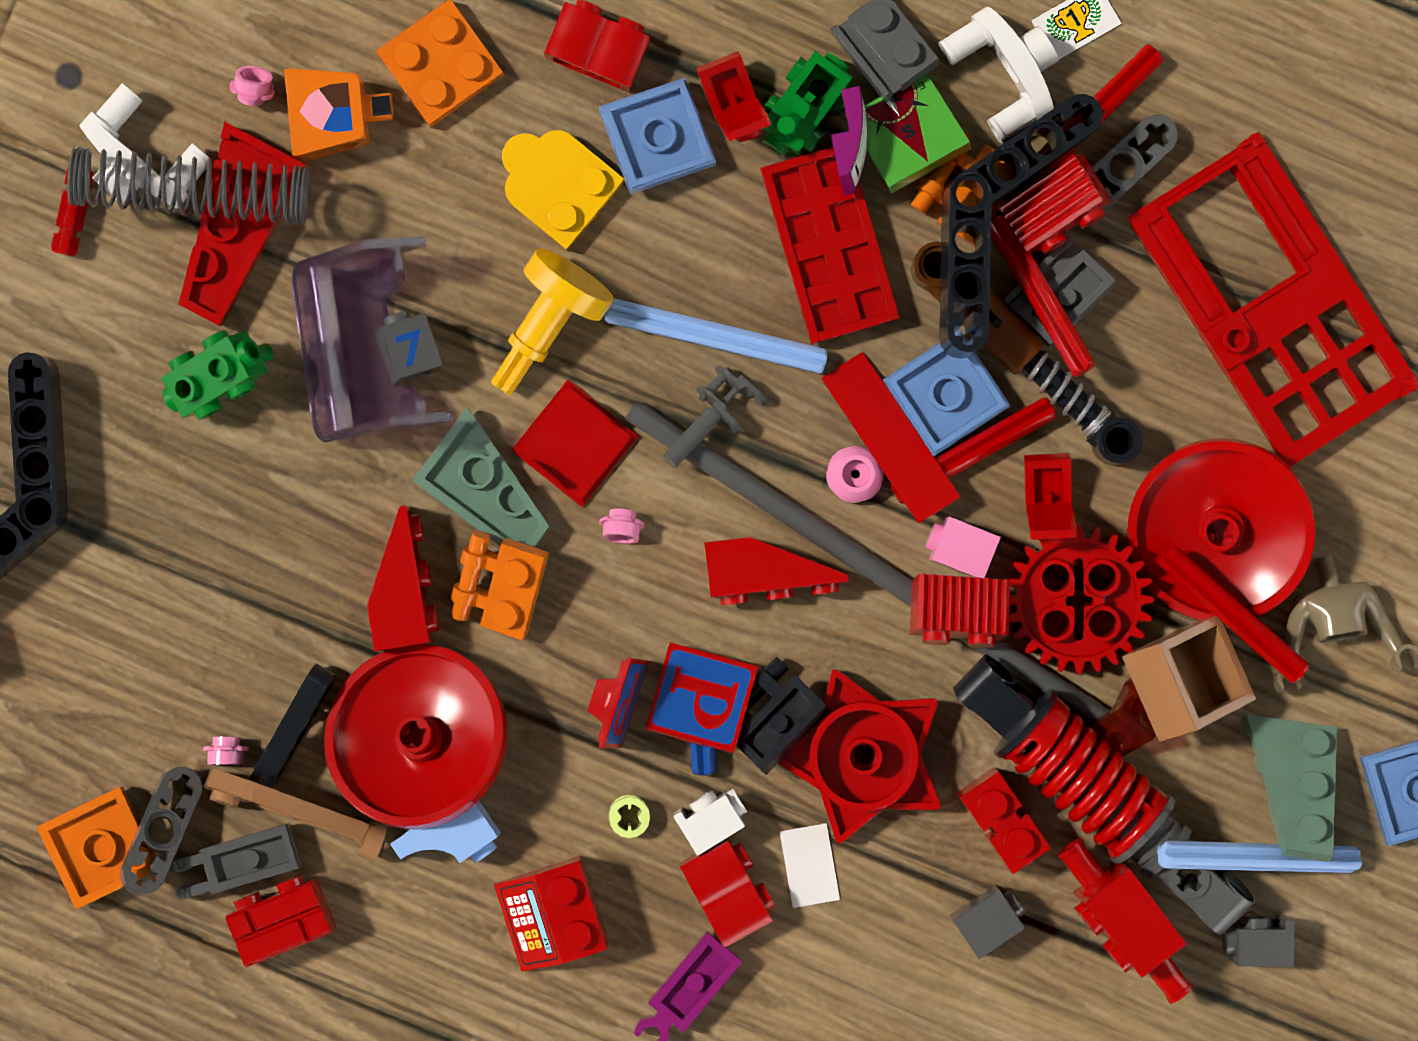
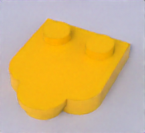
[502,130,625,251]

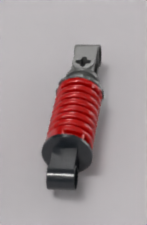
[953,654,1256,935]

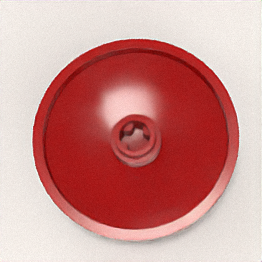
[1127,438,1316,620]
[324,644,508,829]

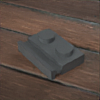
[831,0,939,103]
[1003,235,1116,349]

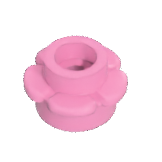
[229,66,275,106]
[599,509,645,544]
[203,737,249,766]

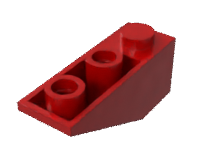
[367,505,439,652]
[704,537,849,605]

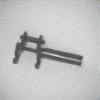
[663,365,766,468]

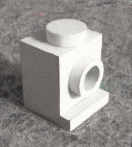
[673,789,747,856]

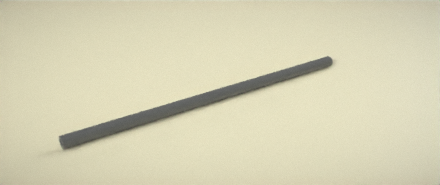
[625,400,1134,746]

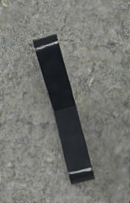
[939,94,1103,359]
[0,352,68,580]

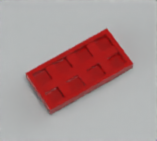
[760,147,899,345]

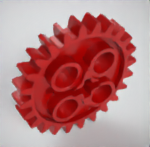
[1006,524,1154,674]

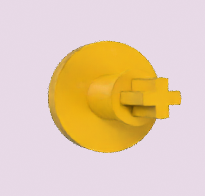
[491,248,614,395]

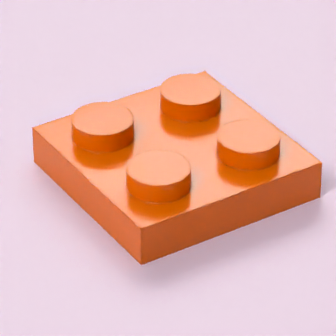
[376,0,504,128]
[36,785,157,910]

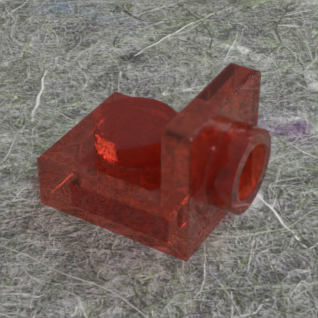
[1092,678,1156,756]

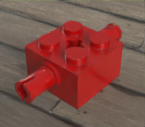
[1057,838,1193,1004]

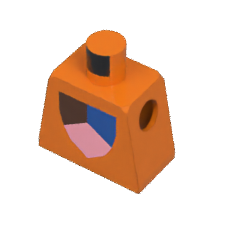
[284,68,394,162]

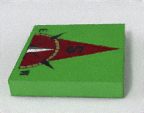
[846,74,972,194]

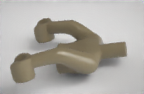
[1273,556,1418,693]

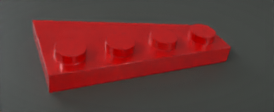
[178,121,308,327]

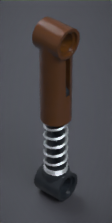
[910,241,1143,466]

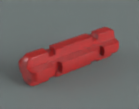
[50,168,94,256]

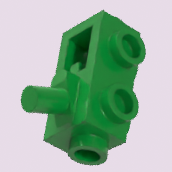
[762,51,852,158]
[161,330,274,421]

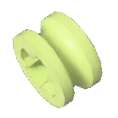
[609,794,650,838]

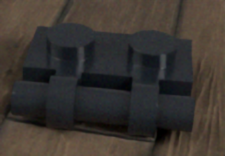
[736,656,830,775]

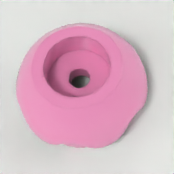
[826,445,884,503]

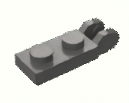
[169,822,303,900]

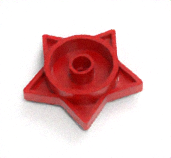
[778,669,941,844]

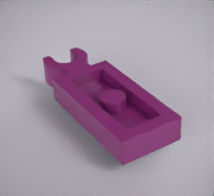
[634,930,743,1041]

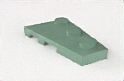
[412,407,551,547]
[1242,714,1337,862]

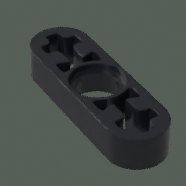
[250,663,337,789]

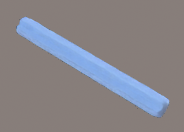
[604,298,828,373]
[1157,841,1362,873]

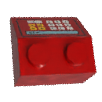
[494,856,609,972]

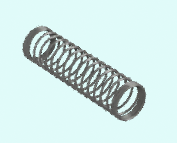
[67,146,309,225]

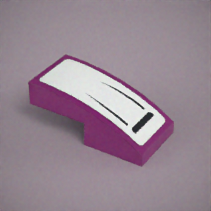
[831,86,867,196]

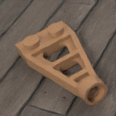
[203,768,387,861]

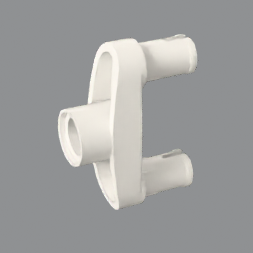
[939,6,1059,143]
[79,83,213,209]

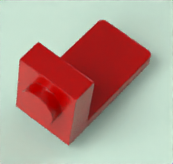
[696,51,771,142]
[1024,453,1077,544]

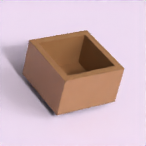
[1122,616,1256,742]

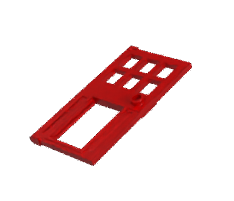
[1126,131,1418,467]

